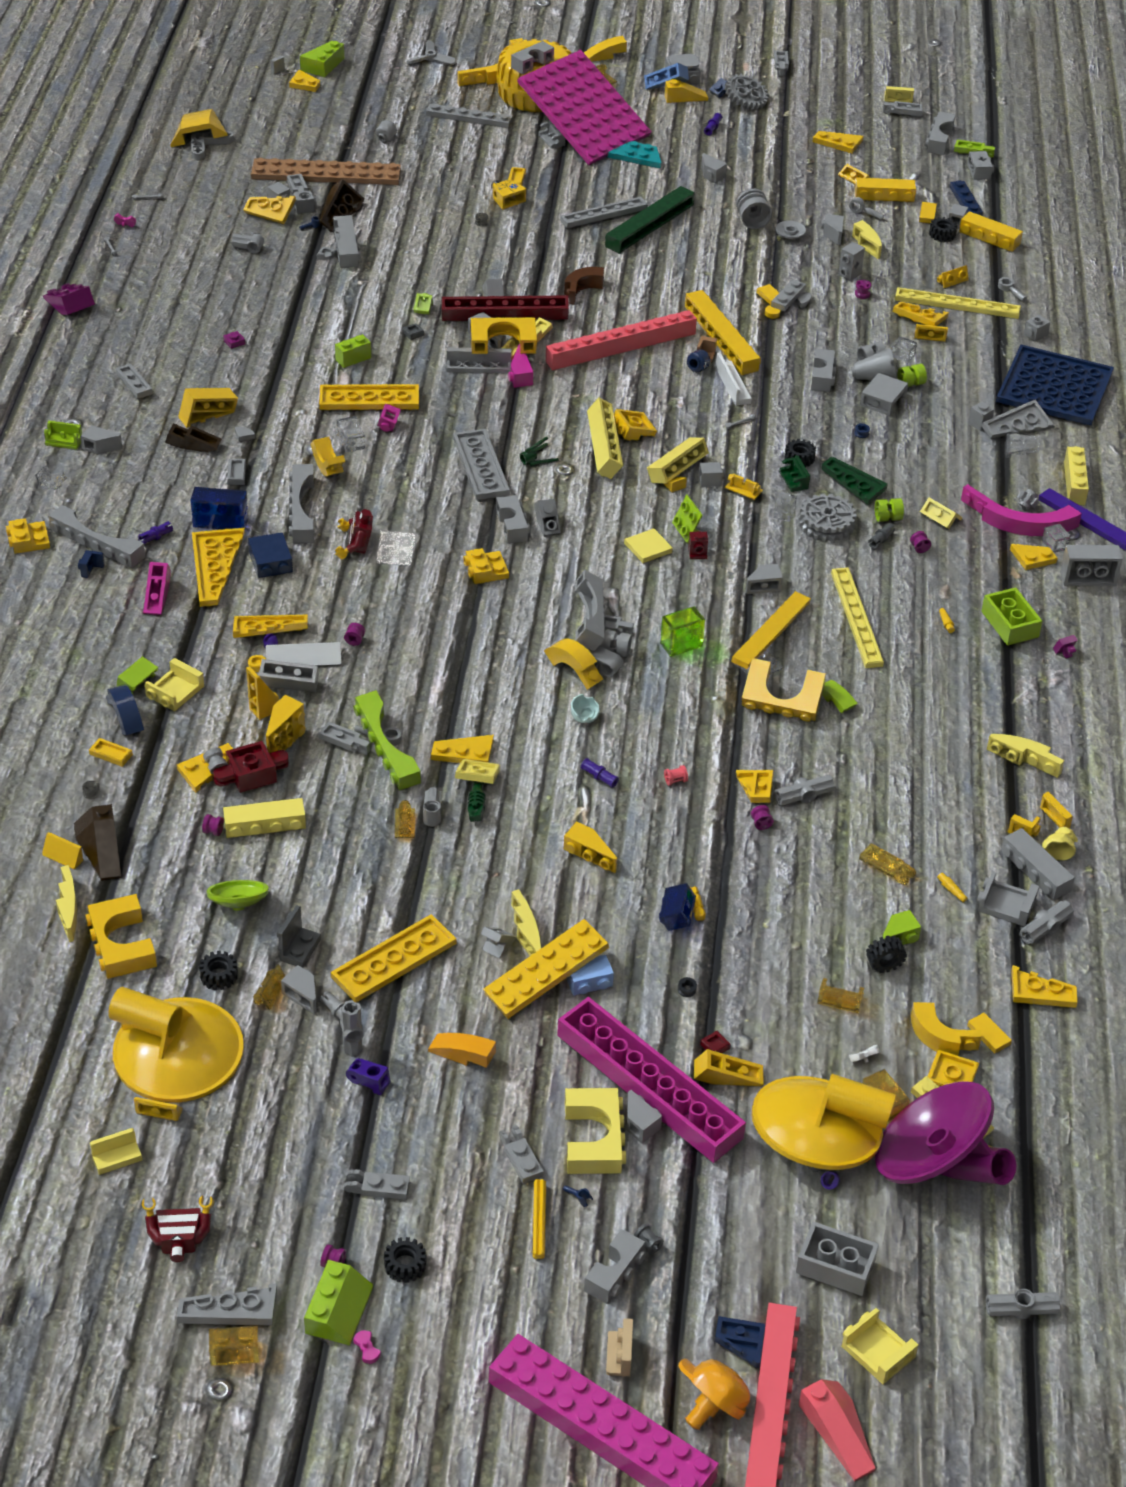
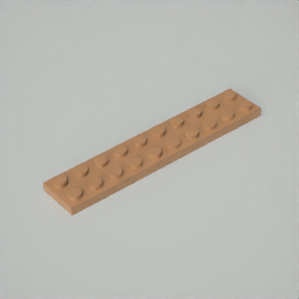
[251,158,401,185]

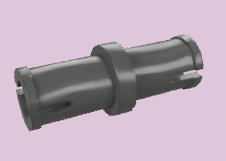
[868,523,895,549]

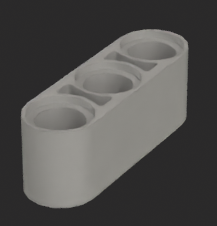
[584,646,624,677]

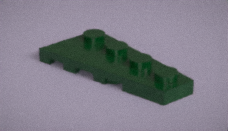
[822,456,888,505]

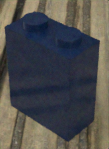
[248,532,293,578]

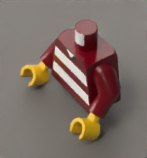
[335,509,373,559]
[142,1195,214,1263]

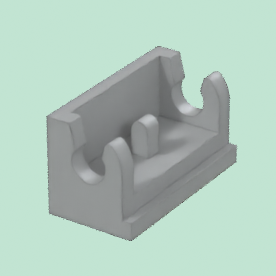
[539,121,565,149]

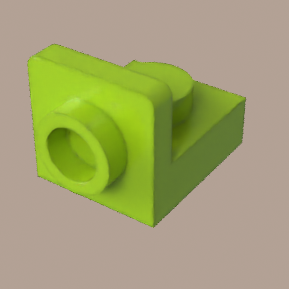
[413,293,433,315]

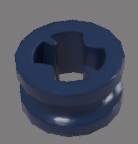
[854,423,870,438]

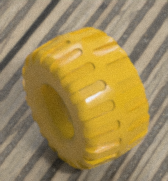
[496,39,572,112]

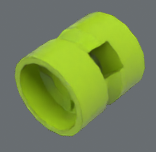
[897,363,927,388]
[875,498,904,522]

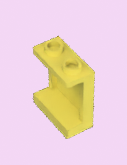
[145,658,204,711]
[841,1308,919,1384]

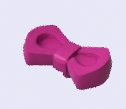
[114,213,136,227]
[353,1330,381,1364]

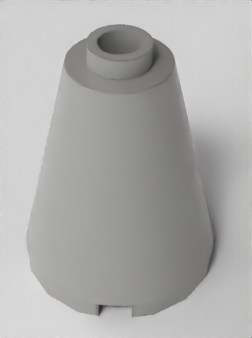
[851,348,896,380]

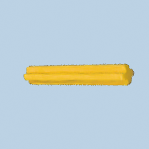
[533,1179,546,1259]

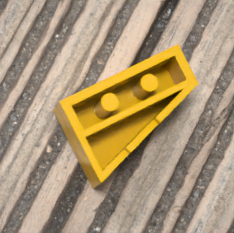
[178,388,238,428]

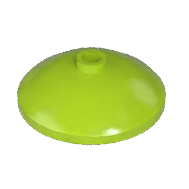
[207,880,269,911]

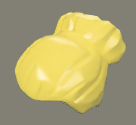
[1042,827,1078,860]

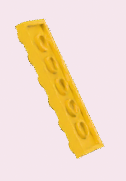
[319,384,419,410]
[331,914,457,1003]
[483,919,610,1019]

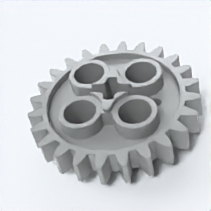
[724,73,769,110]

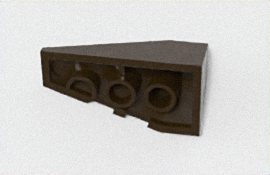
[319,179,365,232]
[74,804,121,881]

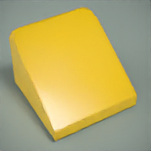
[663,476,687,492]

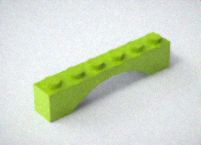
[353,690,421,791]

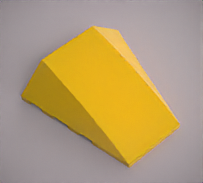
[170,109,228,147]

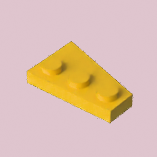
[243,196,296,224]
[892,301,949,326]

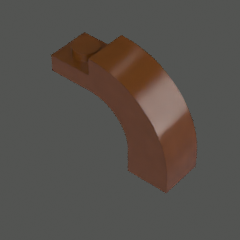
[564,267,604,305]

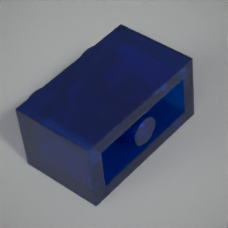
[659,883,696,931]

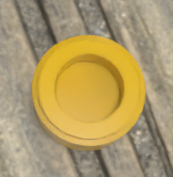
[765,305,781,319]
[248,655,266,672]

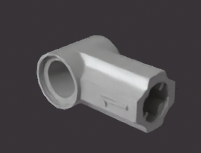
[231,234,265,254]
[423,787,442,827]

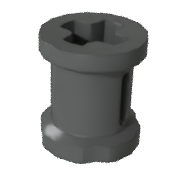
[634,1224,664,1255]

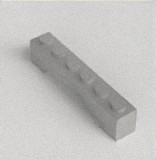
[289,464,314,544]
[48,505,145,568]
[575,570,605,651]

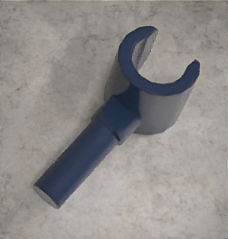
[299,216,320,230]
[563,1185,593,1207]

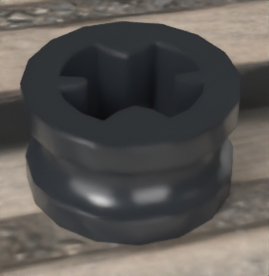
[678,977,697,997]

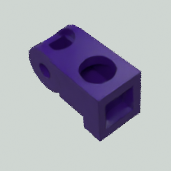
[346,1058,391,1095]

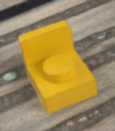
[1008,814,1041,837]

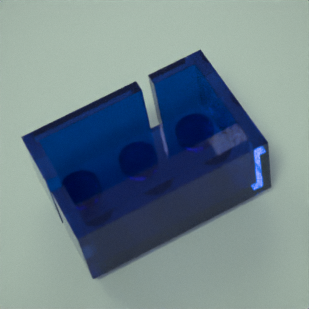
[190,487,249,530]

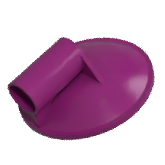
[875,1081,1017,1185]

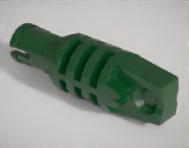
[467,781,486,822]

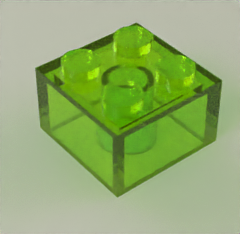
[660,606,705,657]

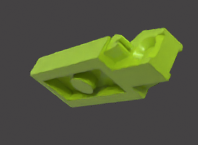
[954,139,995,157]

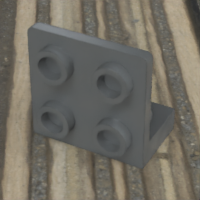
[277,905,321,968]

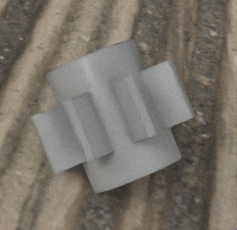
[1017,489,1039,510]

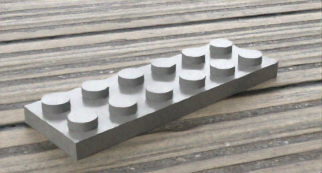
[453,429,510,500]

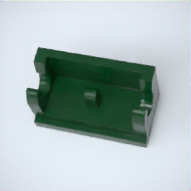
[779,456,810,492]

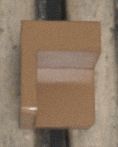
[697,336,717,362]

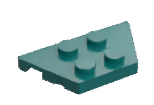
[608,141,661,169]

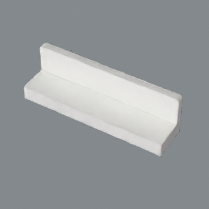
[716,352,751,406]
[266,642,341,666]

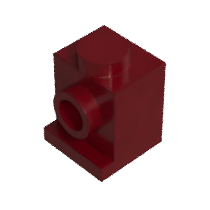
[688,531,708,559]

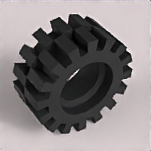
[929,217,958,242]
[785,439,816,468]
[866,935,907,973]
[199,951,238,991]
[384,1237,426,1283]

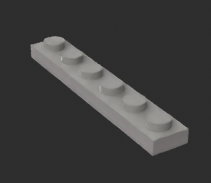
[426,103,512,128]
[560,197,648,228]

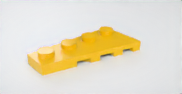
[233,614,308,638]

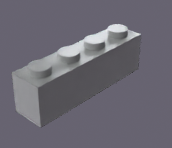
[1001,828,1075,900]

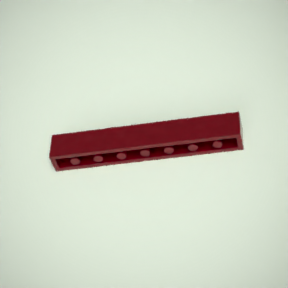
[441,295,569,321]

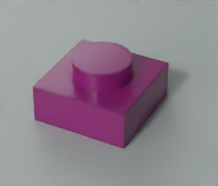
[223,331,245,349]

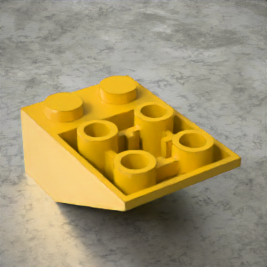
[266,695,306,753]

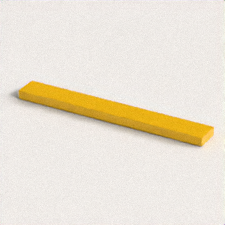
[731,591,811,669]

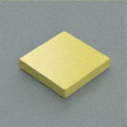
[624,528,673,563]
[455,759,500,784]

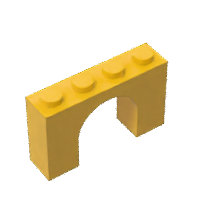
[471,318,537,354]
[742,658,826,721]
[85,894,157,979]

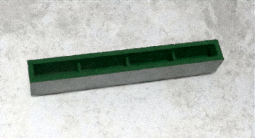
[605,186,695,254]

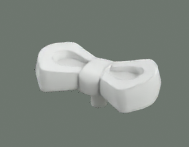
[849,1045,880,1063]

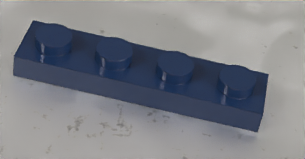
[950,180,983,216]

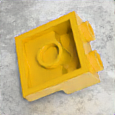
[614,409,657,440]
[6,518,50,554]
[463,548,509,584]

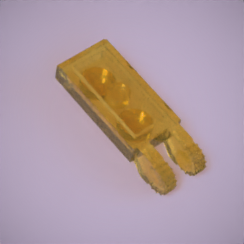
[859,843,916,885]

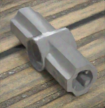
[774,775,835,806]
[1020,900,1074,944]
[340,1000,364,1057]
[986,1289,1060,1320]

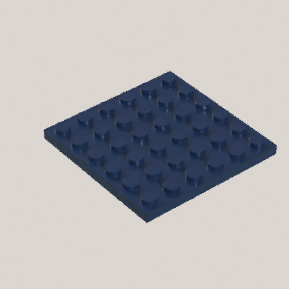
[996,344,1114,426]

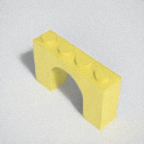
[565,1088,626,1174]

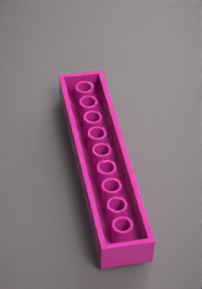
[557,996,746,1163]
[489,1334,719,1487]

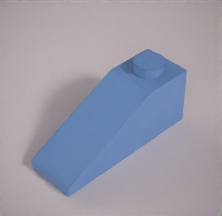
[644,63,689,90]

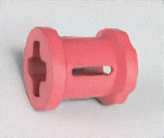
[664,765,688,786]

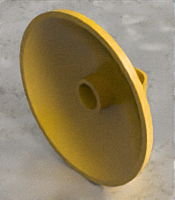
[108,986,244,1103]
[751,1073,896,1170]

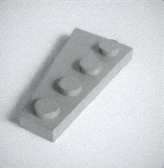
[981,400,1054,438]

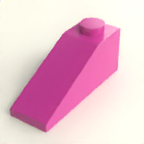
[508,344,533,388]
[143,562,171,615]

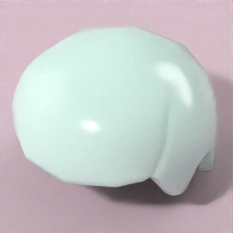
[571,694,600,724]

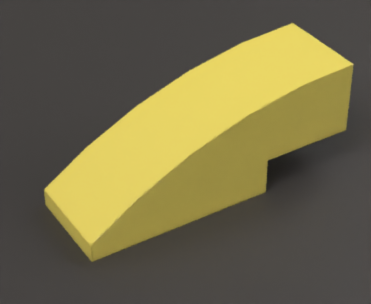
[852,220,882,259]

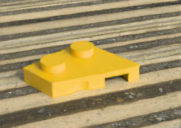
[289,70,320,92]
[1010,544,1058,570]
[736,770,774,803]

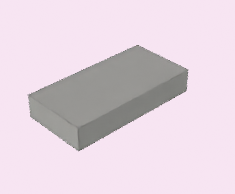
[227,459,246,485]

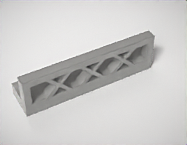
[446,347,511,373]

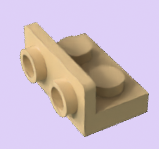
[606,1318,633,1377]

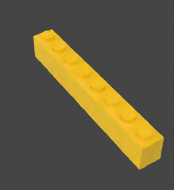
[685,290,761,375]

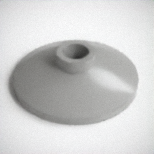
[776,221,806,239]

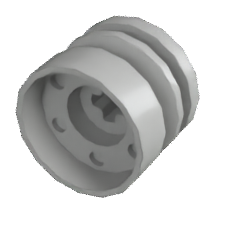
[736,188,772,229]

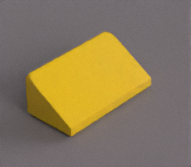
[838,164,870,184]
[914,324,948,342]
[42,832,83,869]
[134,1097,182,1121]

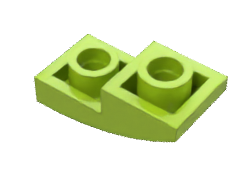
[822,680,858,713]

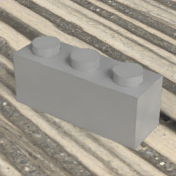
[259,659,319,693]

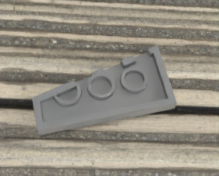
[177,1283,277,1325]

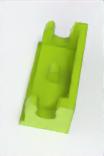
[44,420,82,450]
[117,656,158,695]

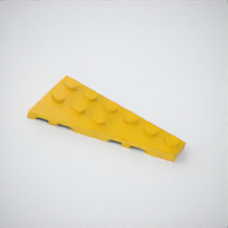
[192,528,245,607]

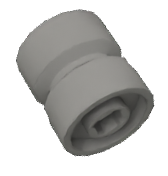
[857,342,886,361]
[601,629,632,658]

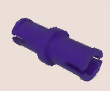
[704,113,723,136]
[138,521,173,544]
[581,758,619,788]

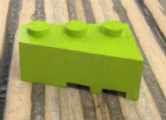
[300,41,345,77]

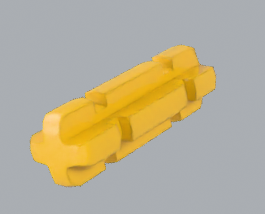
[687,886,706,921]

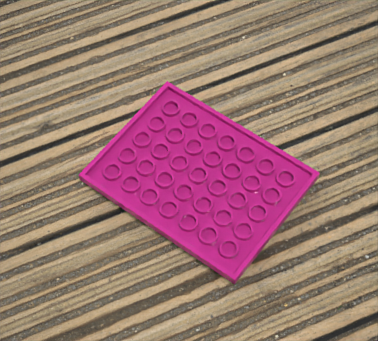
[517,50,652,165]

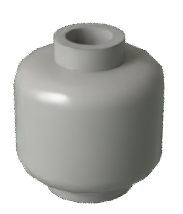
[376,120,397,142]

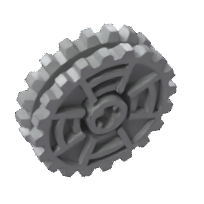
[799,494,857,542]

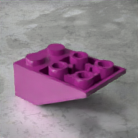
[43,283,95,315]

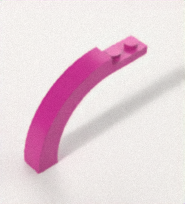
[961,484,1082,536]

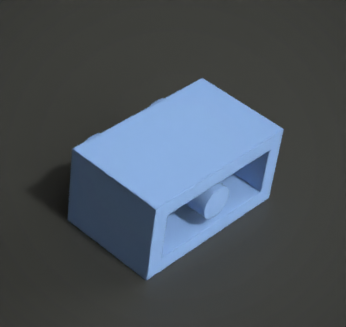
[566,955,614,996]

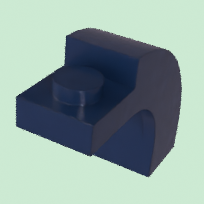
[106,684,144,735]

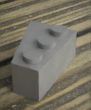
[333,215,361,268]

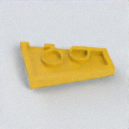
[813,131,864,154]
[431,735,494,763]
[177,743,233,793]
[1011,965,1078,1008]

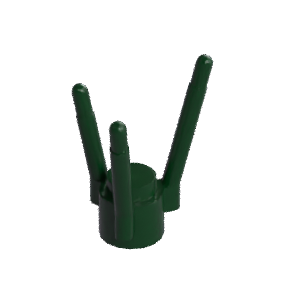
[519,437,559,467]

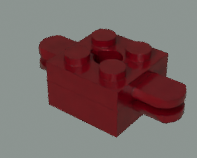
[213,741,289,793]

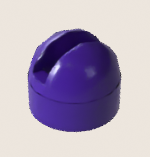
[263,633,278,648]
[821,1171,840,1190]

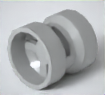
[203,747,228,774]

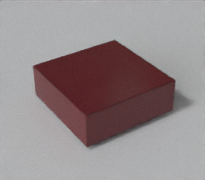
[700,1031,731,1053]

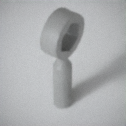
[849,197,884,220]
[998,277,1027,302]
[354,725,401,746]

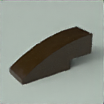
[165,423,222,452]

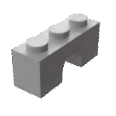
[511,41,554,74]
[811,349,837,392]
[496,495,531,544]
[584,1229,646,1304]

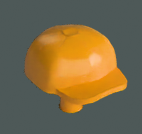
[678,1358,750,1430]

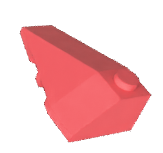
[799,1379,875,1481]

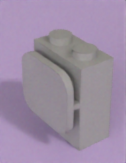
[665,54,700,85]

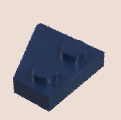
[715,1316,765,1368]

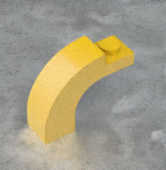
[310,436,345,476]
[544,639,603,690]
[911,1002,982,1056]

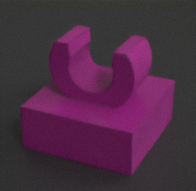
[1053,635,1078,659]

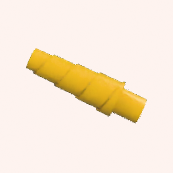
[939,608,955,633]
[937,872,968,903]

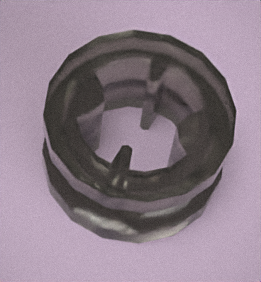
[475,213,489,227]
[82,781,100,799]

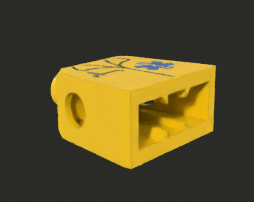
[493,179,526,210]

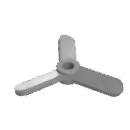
[407,40,456,65]

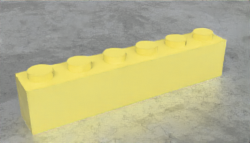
[587,397,623,479]

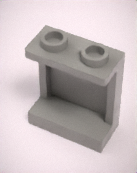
[860,373,908,416]
[977,872,1039,927]

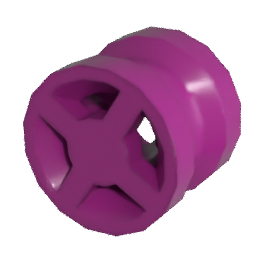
[855,280,871,299]
[910,531,932,553]
[344,623,366,646]
[751,805,774,830]
[202,814,224,836]
[320,1244,347,1268]

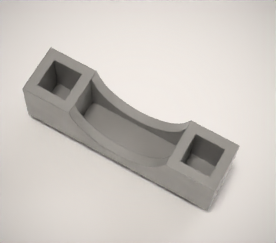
[925,112,955,155]

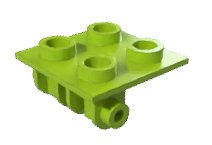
[672,494,703,543]

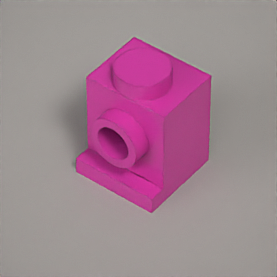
[377,403,401,432]

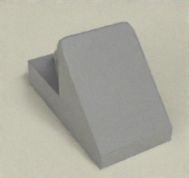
[481,926,517,958]

